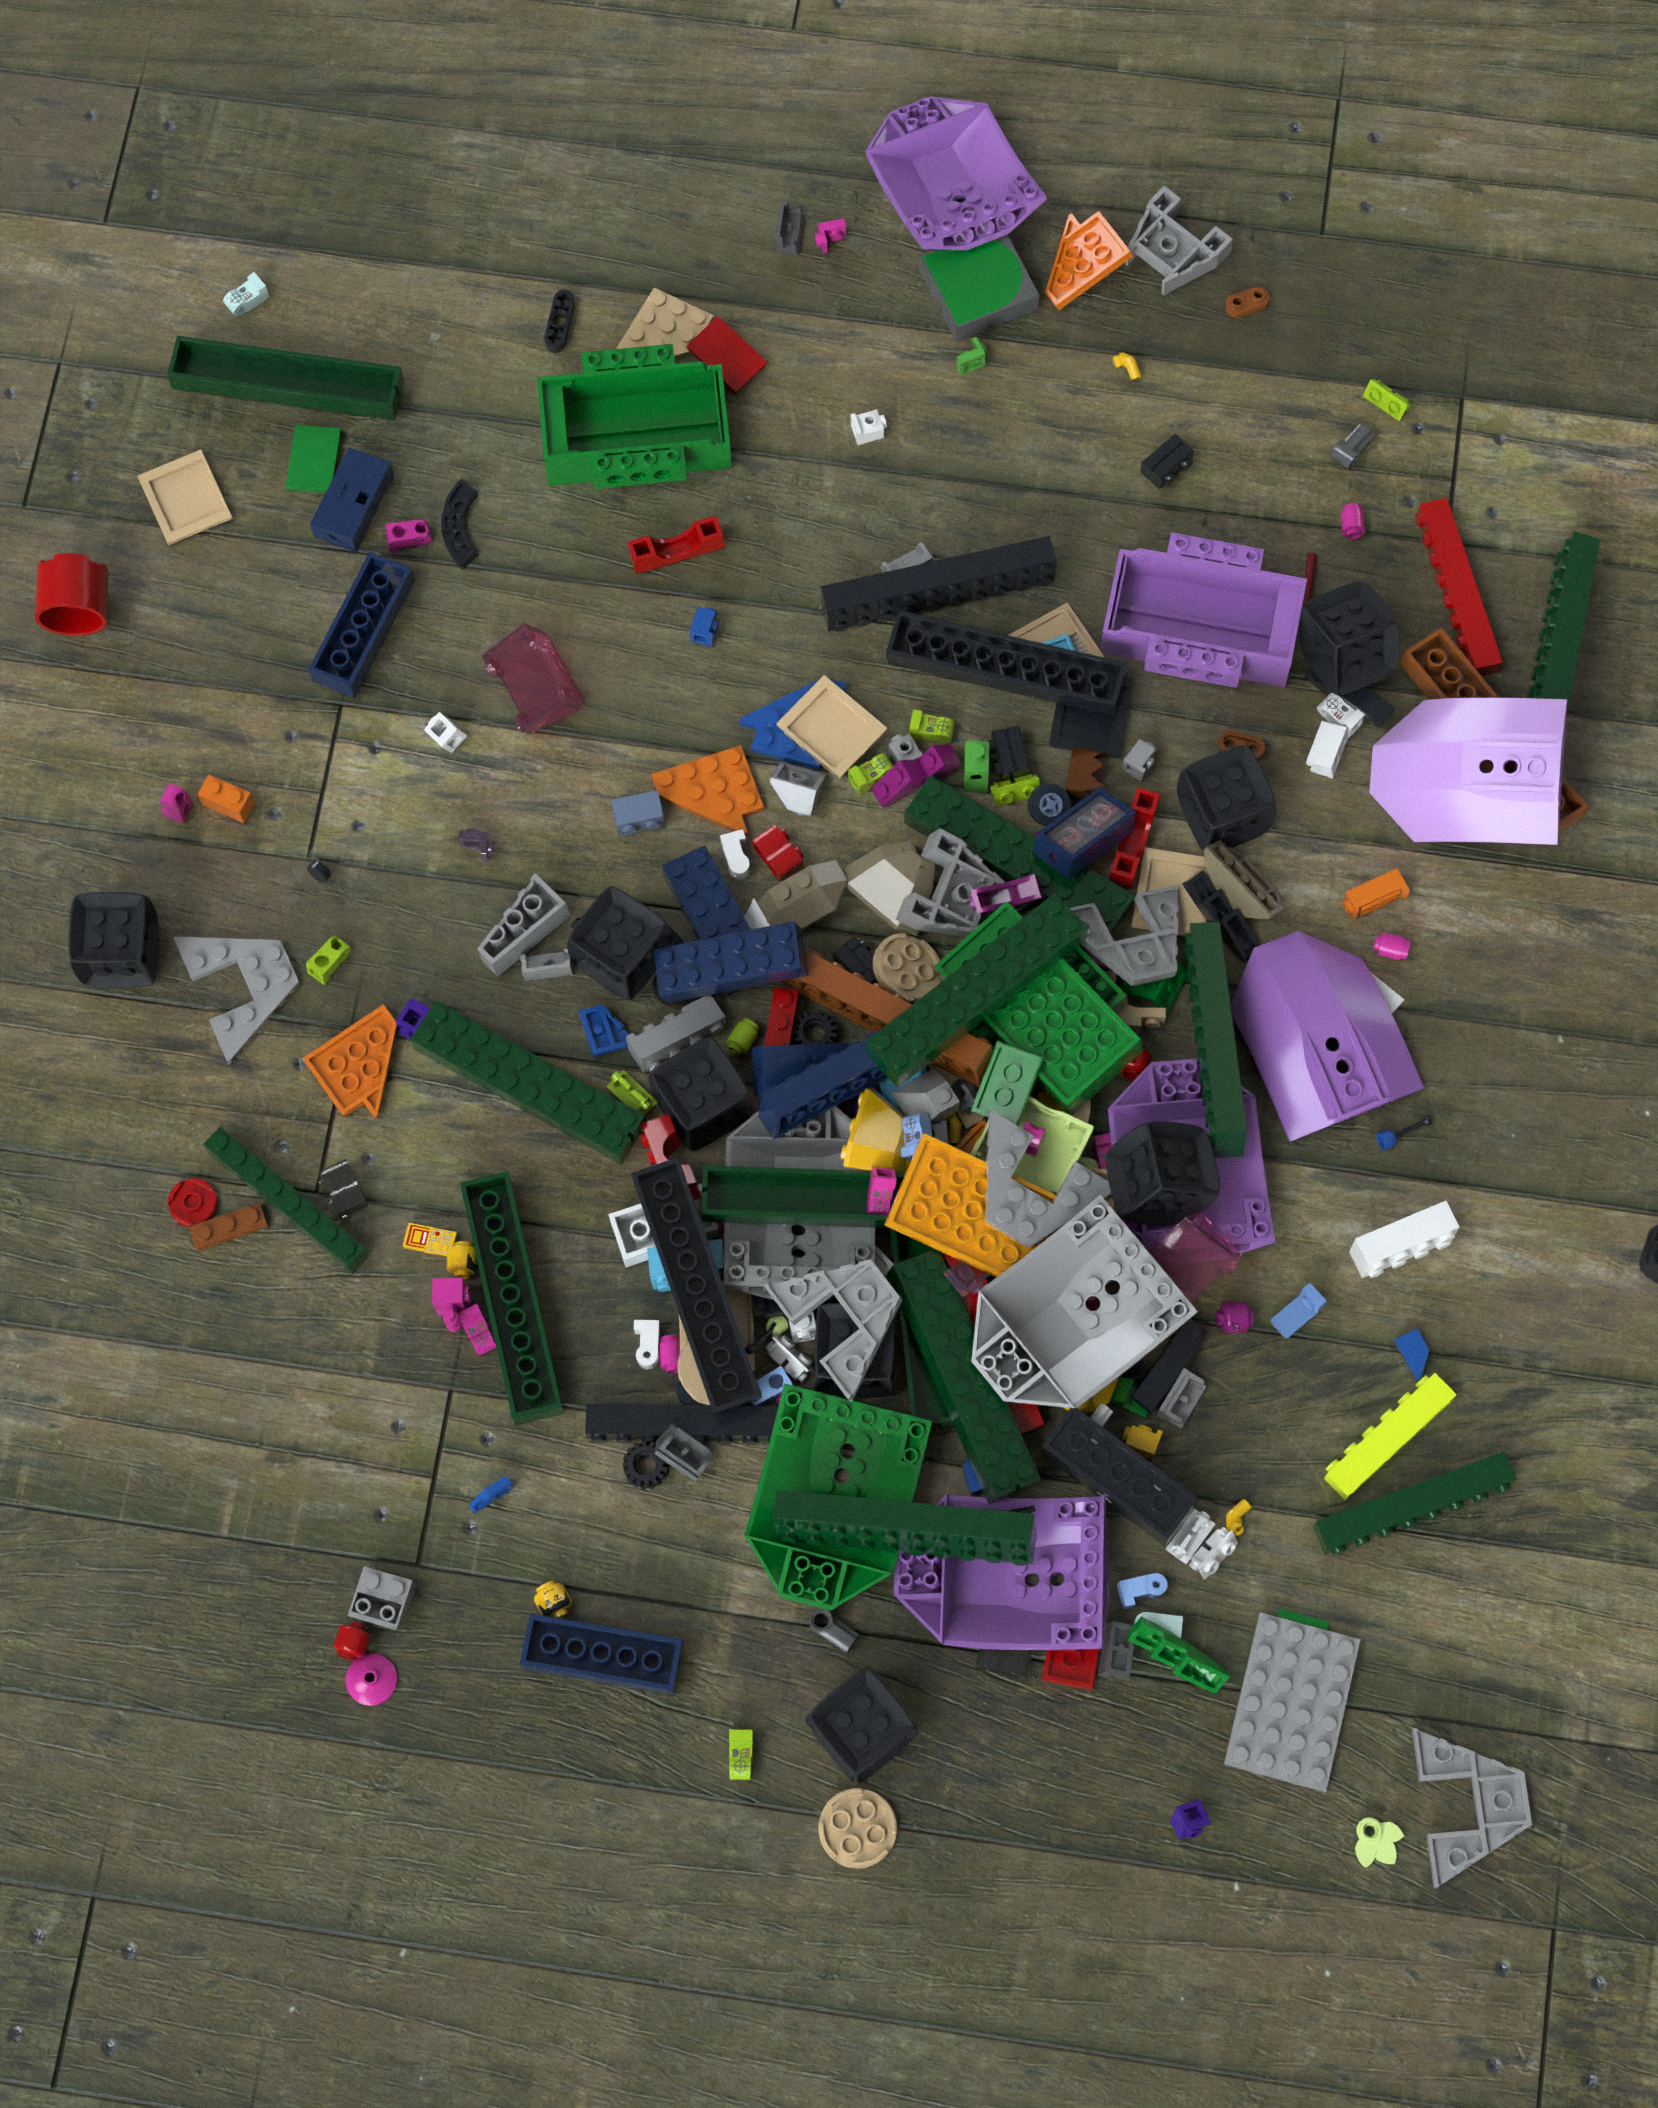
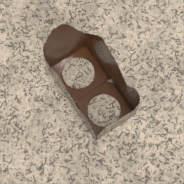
[1066,748,1109,800]

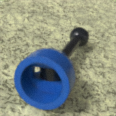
[1376,1116,1433,1151]

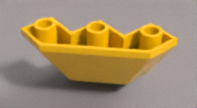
[841,1087,910,1172]

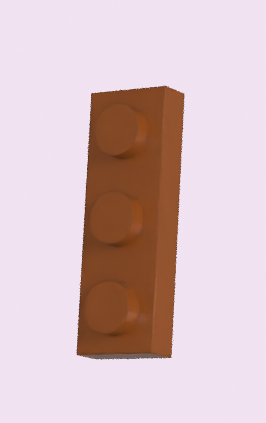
[189,1202,268,1252]

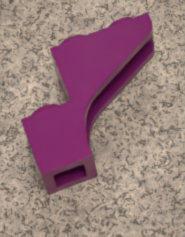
[871,744,962,808]
[969,874,1045,915]

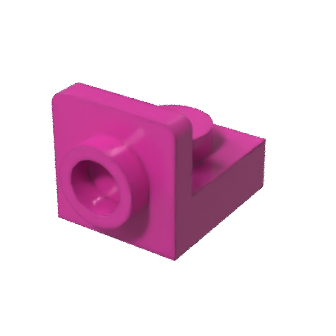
[814,218,846,254]

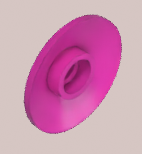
[346,1654,397,1706]

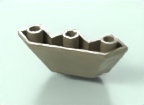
[843,841,935,936]

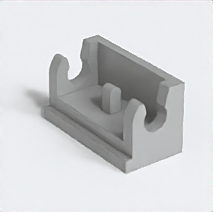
[880,542,933,573]
[520,948,572,981]
[1157,1368,1206,1429]

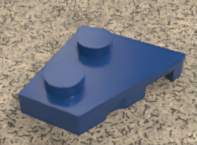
[578,1005,629,1058]

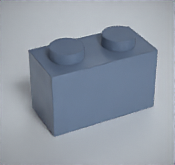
[611,790,665,835]

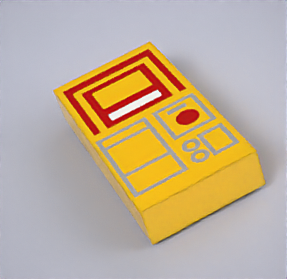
[403,1223,458,1257]

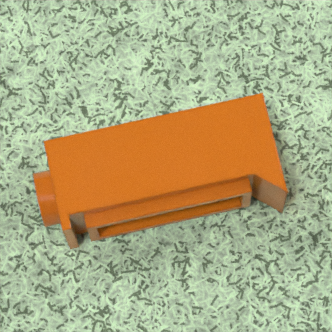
[1343,868,1410,920]

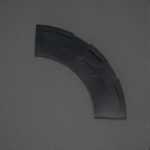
[441,479,479,570]

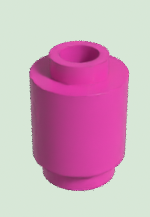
[1340,503,1365,540]
[1373,932,1411,960]
[658,1335,680,1374]

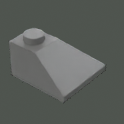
[770,761,827,816]
[891,1069,960,1124]

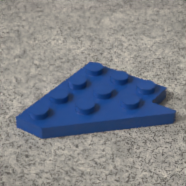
[739,678,846,770]

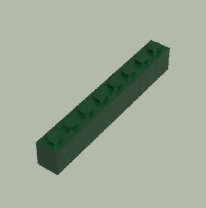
[203,1127,369,1274]
[1313,1452,1517,1556]

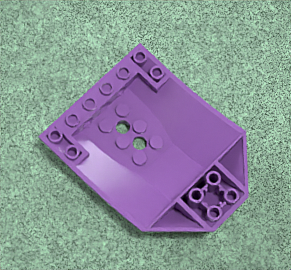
[865,96,1047,250]
[1230,931,1424,1142]
[1108,1059,1275,1263]
[894,1494,1110,1650]

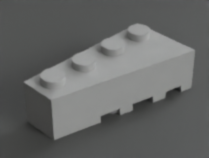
[477,873,570,977]
[626,995,726,1075]

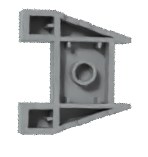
[1125,186,1233,295]
[896,829,1005,937]

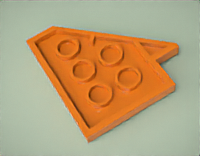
[1046,211,1133,310]
[651,745,764,837]
[302,1004,398,1120]

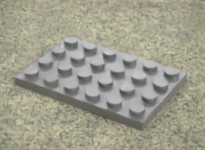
[1223,1612,1361,1793]

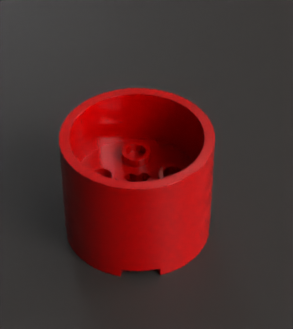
[34,553,109,636]

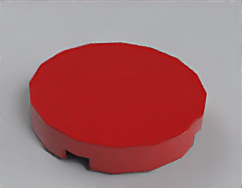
[168,1178,218,1227]

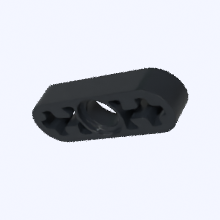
[544,290,575,353]

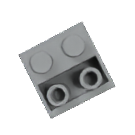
[347,1566,416,1631]

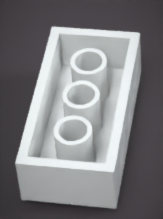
[608,1184,719,1267]
[1349,1201,1459,1278]

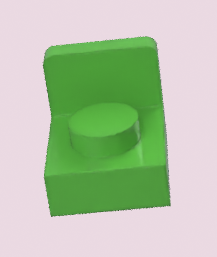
[957,337,988,376]

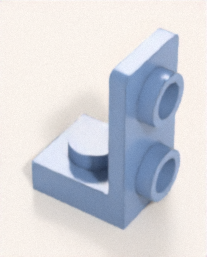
[1270,1283,1327,1339]

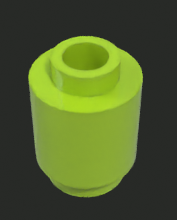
[726,1018,759,1056]

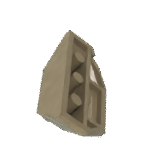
[1204,840,1284,919]
[757,860,848,930]

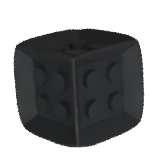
[1300,581,1400,695]
[1177,745,1277,852]
[567,886,673,1000]
[68,892,160,988]
[648,1037,753,1151]
[1106,1121,1220,1226]
[814,1303,895,1398]
[805,1667,918,1785]

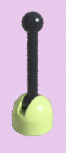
[745,1316,788,1355]

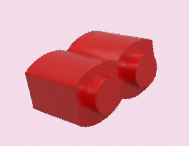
[752,824,804,882]

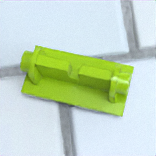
[1362,379,1412,422]
[990,773,1040,807]
[606,1070,658,1115]

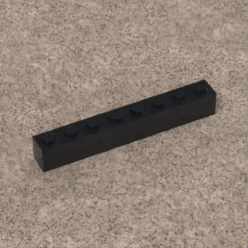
[585,1404,779,1445]

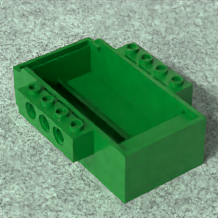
[537,344,732,489]
[934,901,1143,1116]

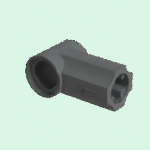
[1330,424,1375,470]
[809,1608,859,1653]

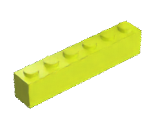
[1324,1373,1457,1501]

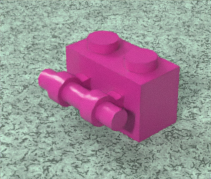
[432,1278,472,1332]

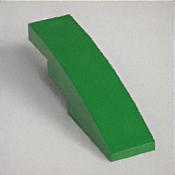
[1127,1616,1230,1694]

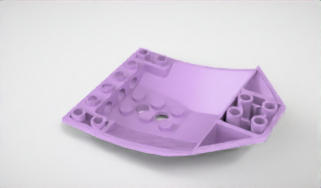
[1370,698,1567,845]

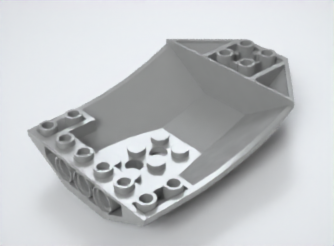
[724,1107,875,1300]
[971,1195,1198,1408]

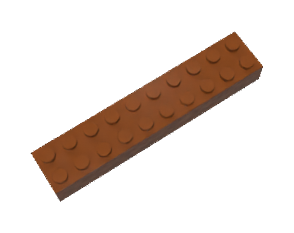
[1400,628,1589,835]
[777,948,993,1088]

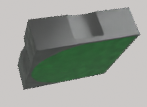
[918,234,1039,342]

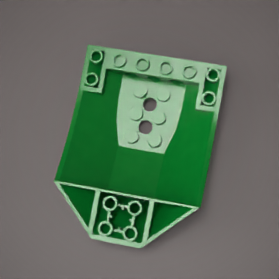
[744,1383,932,1611]

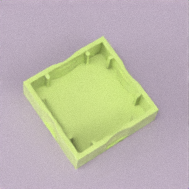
[970,1097,1094,1195]

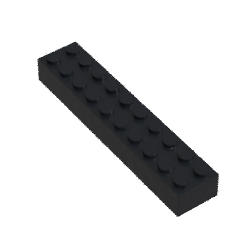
[821,536,1057,632]
[886,610,1128,716]
[630,1157,762,1415]

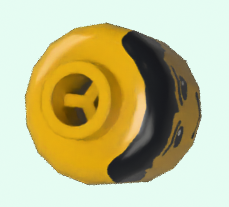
[446,1241,479,1280]
[534,1580,572,1619]

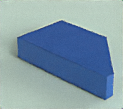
[1394,1328,1429,1382]
[469,1475,513,1513]

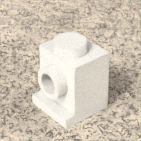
[851,410,887,445]
[424,712,467,753]
[788,1311,816,1344]

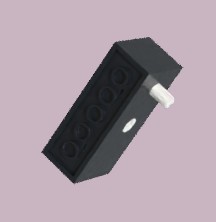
[1042,1403,1198,1547]

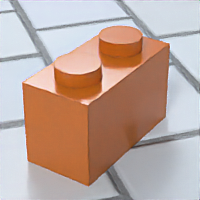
[197,774,255,823]

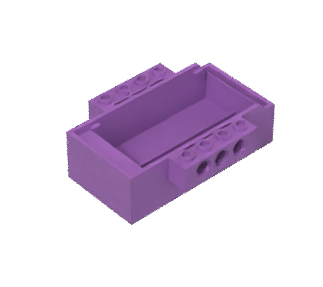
[1100,532,1307,688]

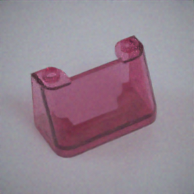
[482,623,585,734]
[1151,1212,1242,1303]

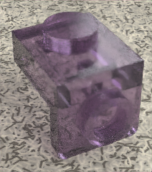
[459,828,494,862]

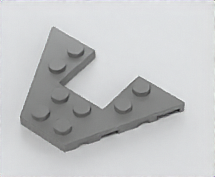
[1070,885,1179,986]
[173,937,300,1065]
[985,1110,1111,1248]
[764,1259,902,1402]
[1412,1728,1532,1889]

